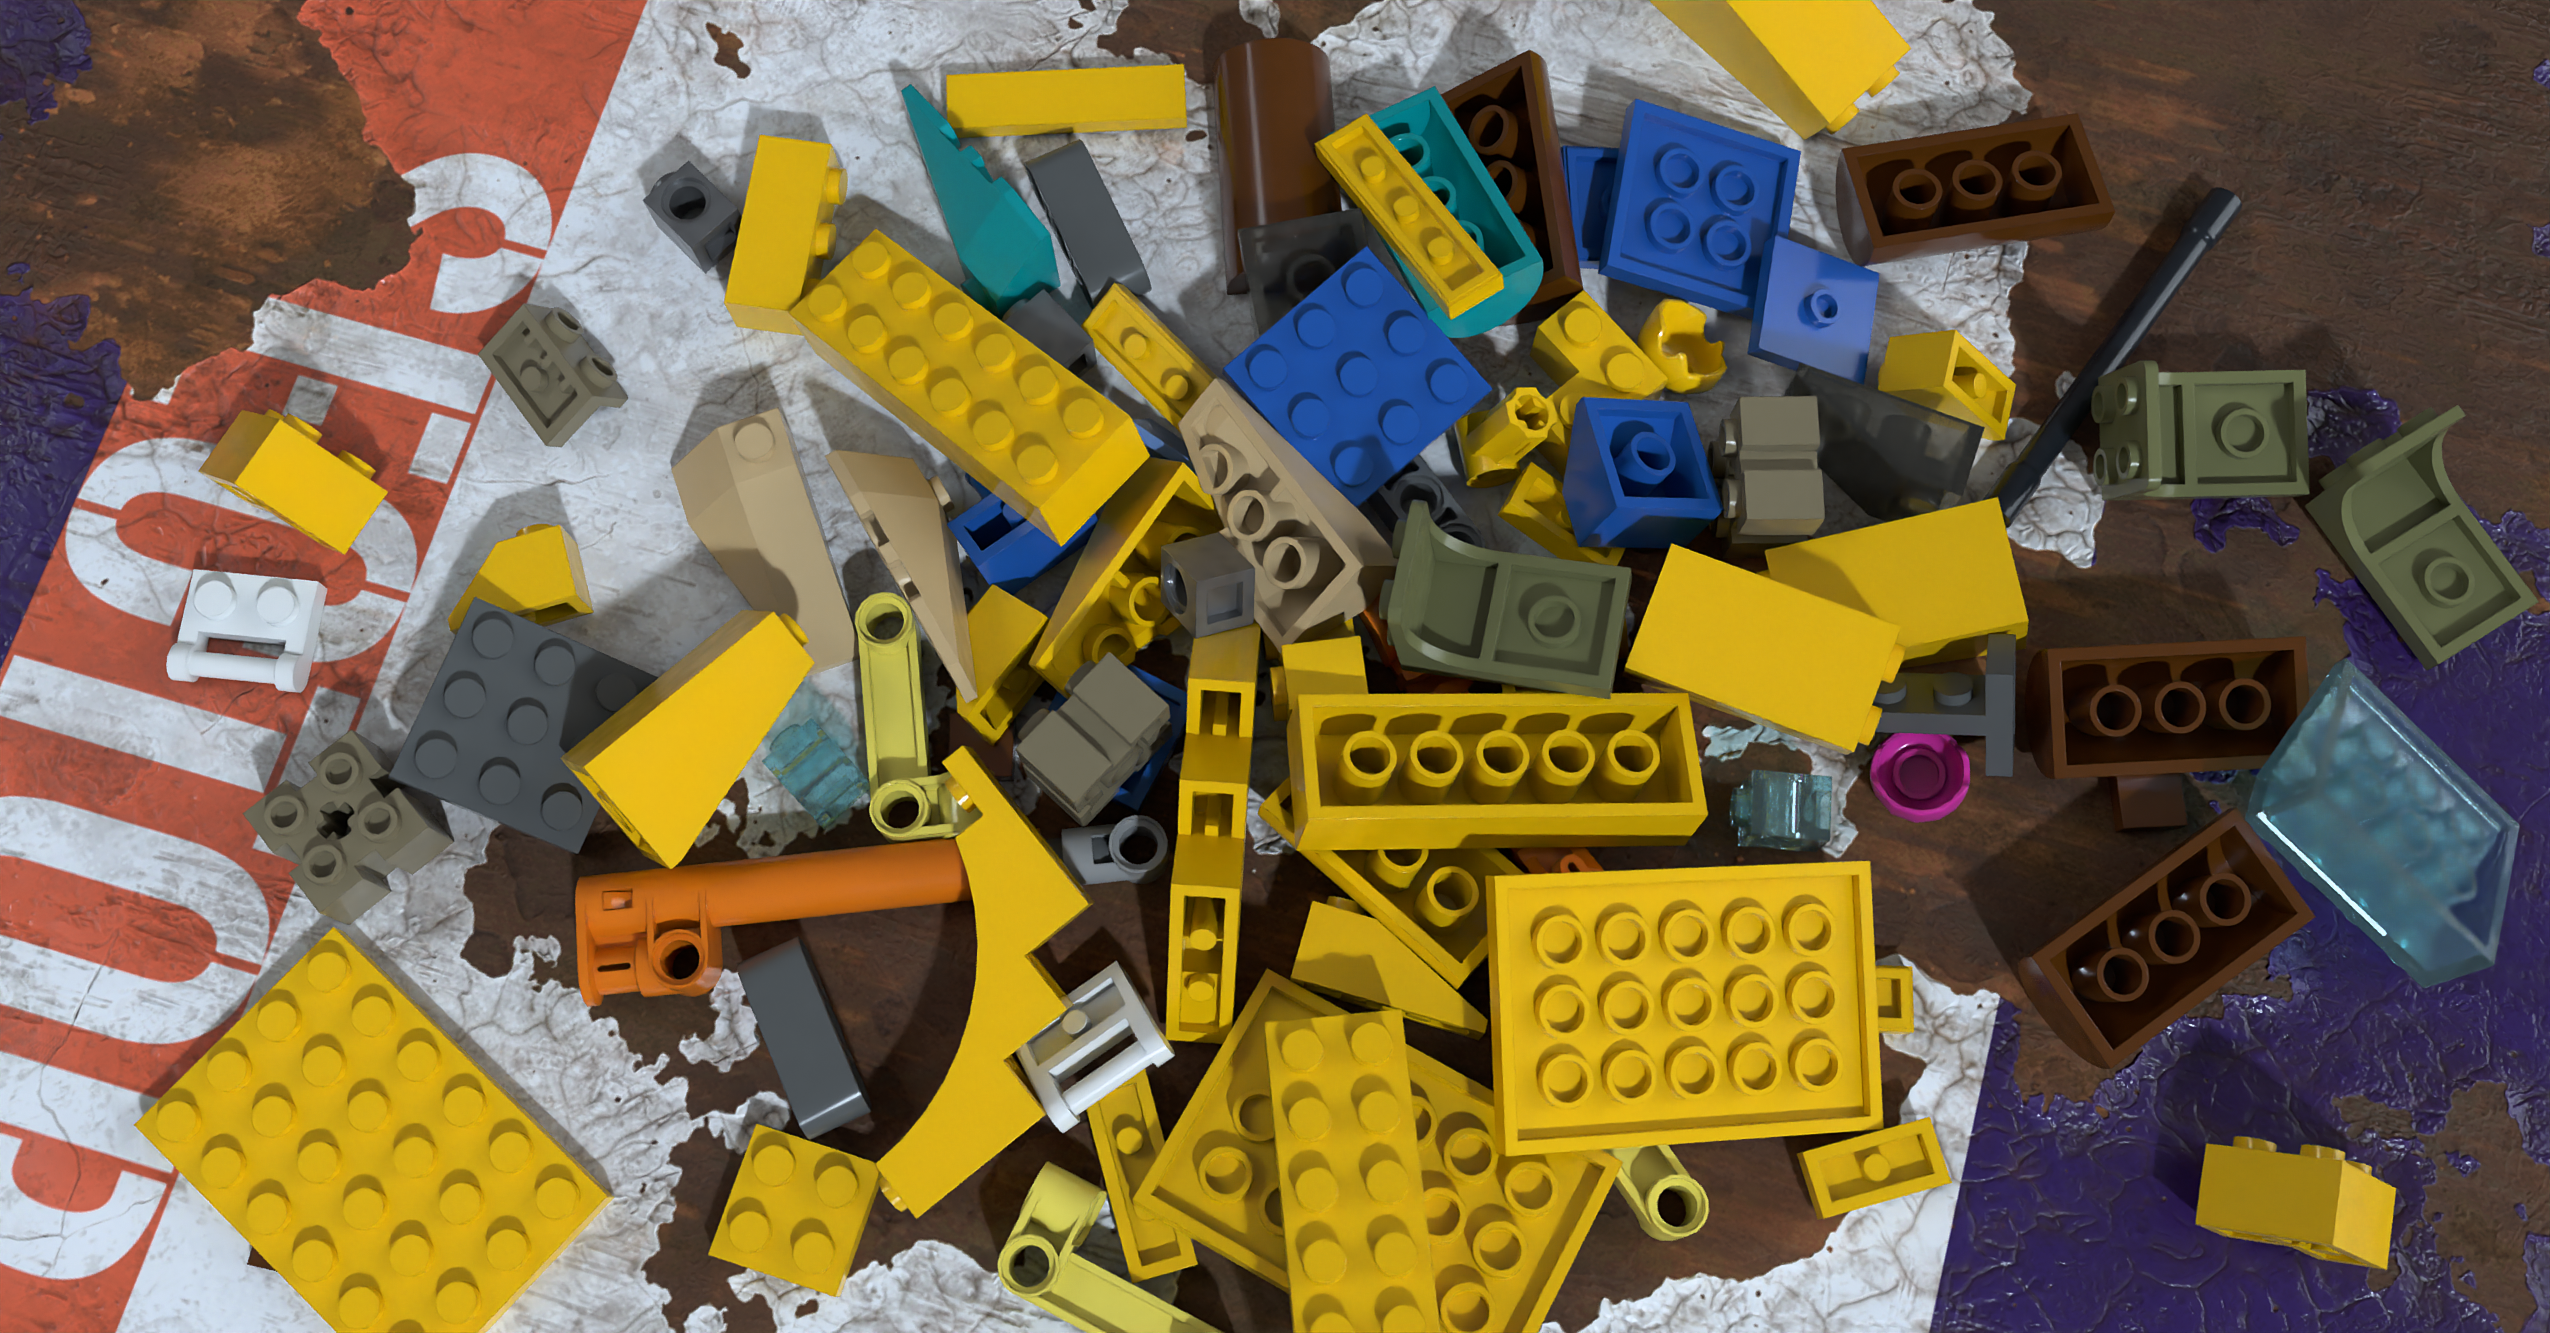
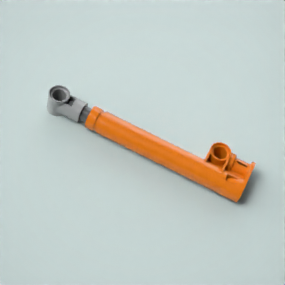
[575,815,1170,1007]

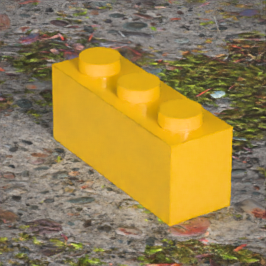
[724,135,848,336]

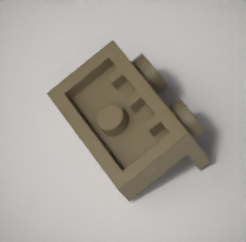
[478,303,628,447]

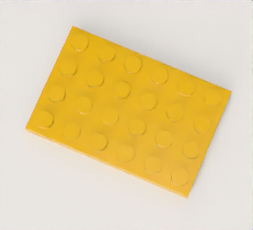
[1485,861,1884,1156]
[134,927,614,1333]
[1132,968,1623,1333]

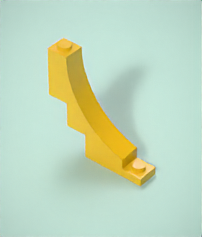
[1166,619,1262,1044]
[875,745,1095,1219]

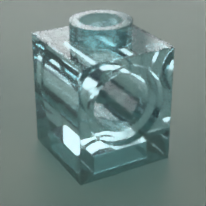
[762,718,870,830]
[1729,770,1832,852]

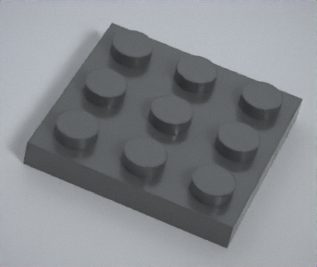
[388,597,658,855]

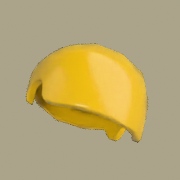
[1637,299,1727,395]

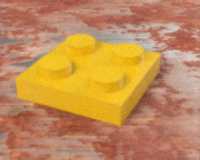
[708,1123,883,1297]

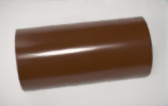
[1212,38,1346,295]
[1440,49,1583,326]
[1835,113,2115,267]
[2025,636,2313,779]
[2019,807,2316,1069]

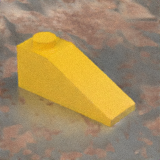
[1290,896,1488,1040]

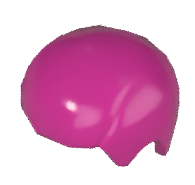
[1870,733,1970,823]

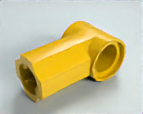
[1454,387,1558,488]

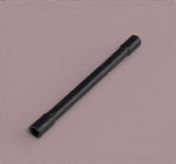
[1982,187,2242,528]

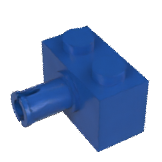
[947,472,1098,595]

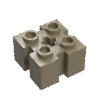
[1707,396,1825,558]
[1015,652,1173,827]
[243,729,455,925]

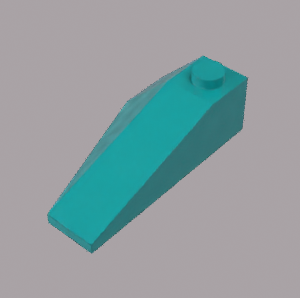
[901,84,1061,321]

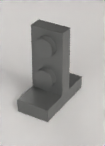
[1872,634,2016,777]

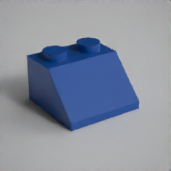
[1562,397,1724,548]

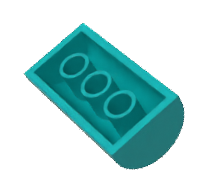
[1325,86,1543,338]

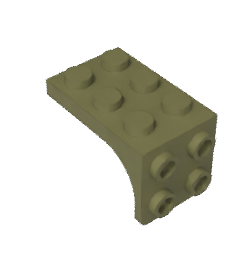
[2091,360,2310,501]
[2305,405,2539,670]
[1379,500,1632,699]

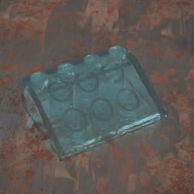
[2245,658,2520,988]

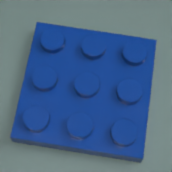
[1598,99,1801,320]
[1222,246,1493,508]

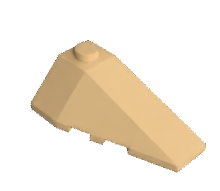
[1178,378,1399,653]
[671,407,860,677]
[825,450,978,703]

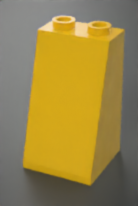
[1649,0,1912,140]
[1757,497,2029,669]
[1622,544,1906,755]
[560,610,815,869]

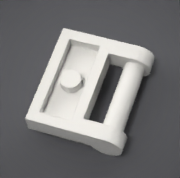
[166,569,328,693]
[1016,961,1175,1133]

